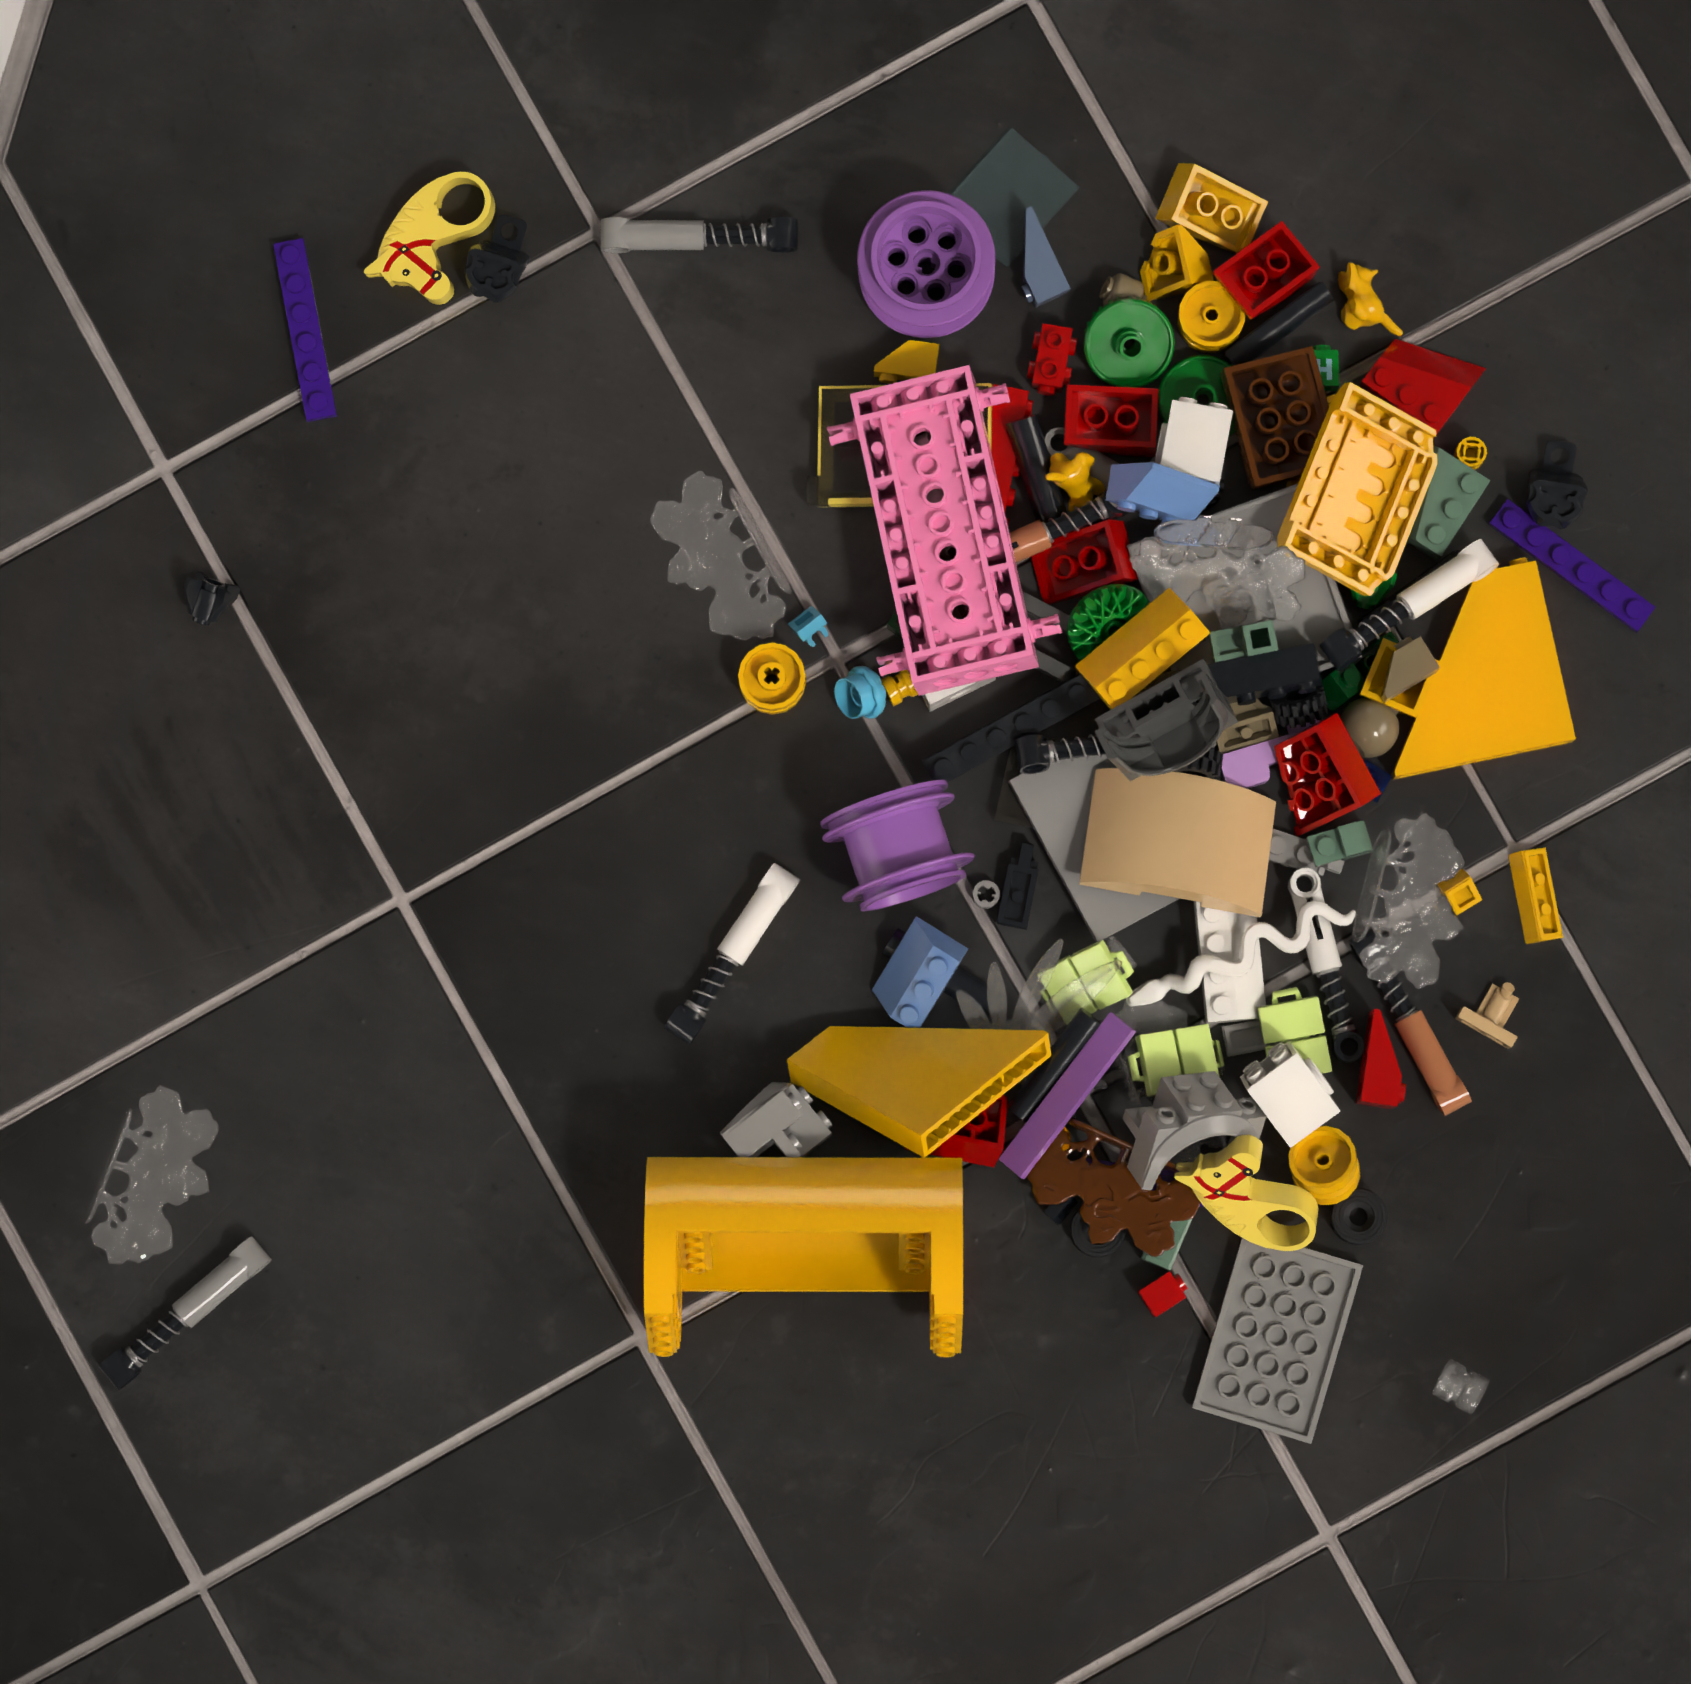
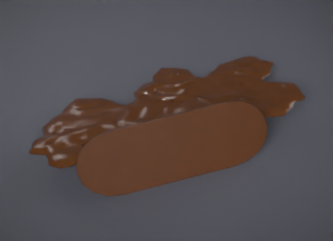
[1027,1118,1201,1257]

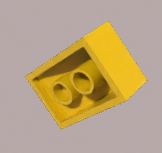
[1155,163,1268,254]

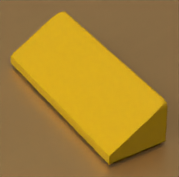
[1509,847,1563,944]

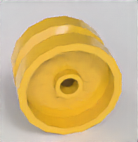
[1177,281,1245,354]
[738,642,806,715]
[1288,1126,1360,1205]

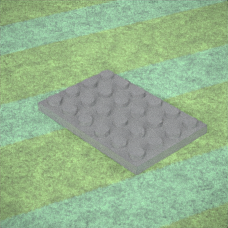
[1192,1238,1363,1444]

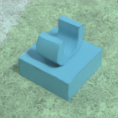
[788,606,828,647]

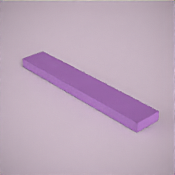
[999,1012,1136,1179]

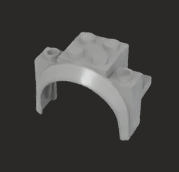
[1122,1071,1266,1190]
[720,1082,833,1157]

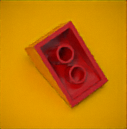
[1212,221,1320,320]
[1064,385,1159,457]
[1031,519,1138,605]
[1355,1009,1406,1109]

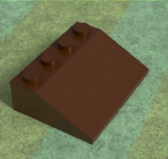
[1220,346,1329,491]

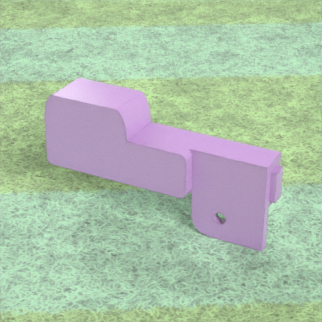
[1221,719,1323,789]

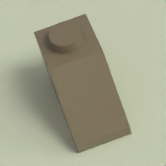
[1381,636,1440,703]

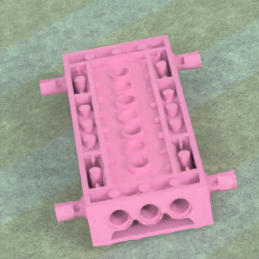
[827,365,1062,696]

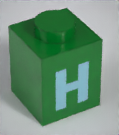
[1313,345,1339,391]

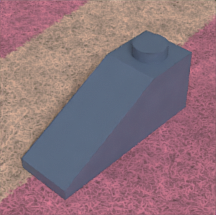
[1021,206,1071,307]

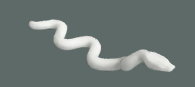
[1126,900,1356,1007]

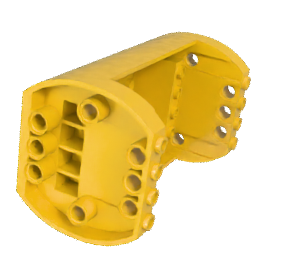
[644,1157,963,1357]

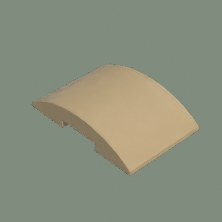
[1079,768,1276,917]

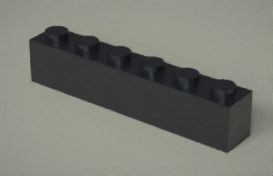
[1136,643,1323,705]

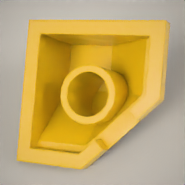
[1140,225,1214,301]

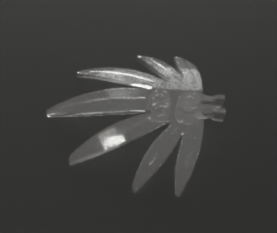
[956,938,1138,1119]

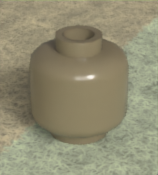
[1099,273,1147,307]

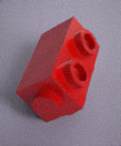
[1027,323,1077,396]

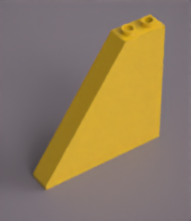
[1392,557,1576,780]
[787,1026,1051,1158]

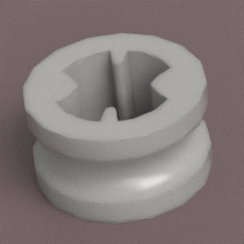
[972,880,1000,909]

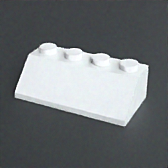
[1193,901,1266,1024]

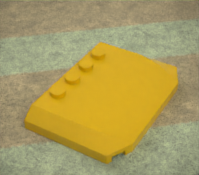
[1277,382,1437,596]

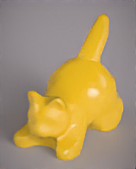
[1338,262,1403,336]
[1045,452,1106,511]

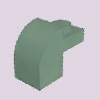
[1209,620,1278,663]
[1306,821,1373,867]

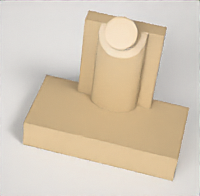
[1455,982,1519,1049]

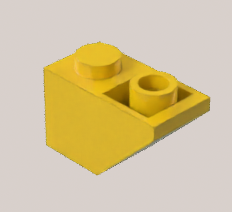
[874,340,939,384]

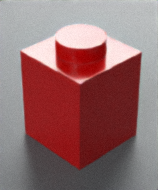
[1137,1271,1188,1318]

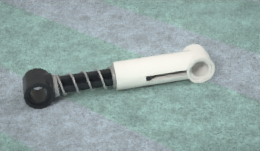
[1319,539,1499,671]
[664,863,800,1045]
[1288,868,1365,1064]

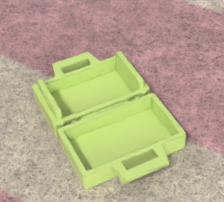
[1037,940,1134,1025]
[1257,987,1332,1074]
[1128,1024,1224,1097]

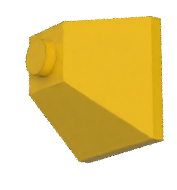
[1360,638,1440,718]

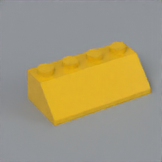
[1075,587,1210,710]

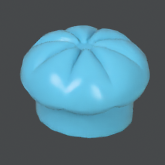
[834,666,886,719]

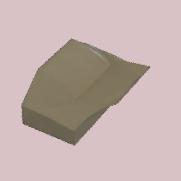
[1216,698,1279,754]

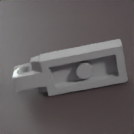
[1269,829,1345,876]

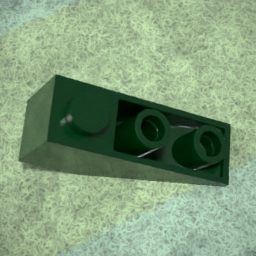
[1322,632,1399,712]

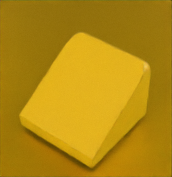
[1437,869,1482,916]

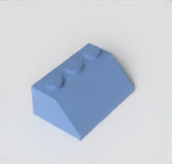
[1105,462,1220,527]
[872,916,968,1028]

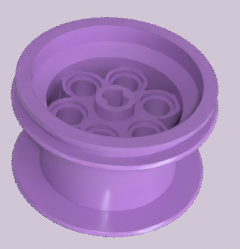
[857,190,995,338]
[820,780,975,911]

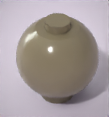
[1340,697,1400,758]

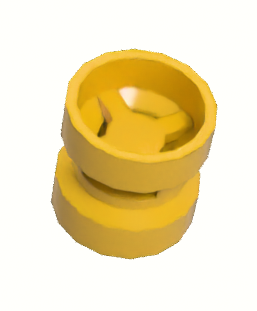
[1453,437,1487,470]
[881,670,918,707]

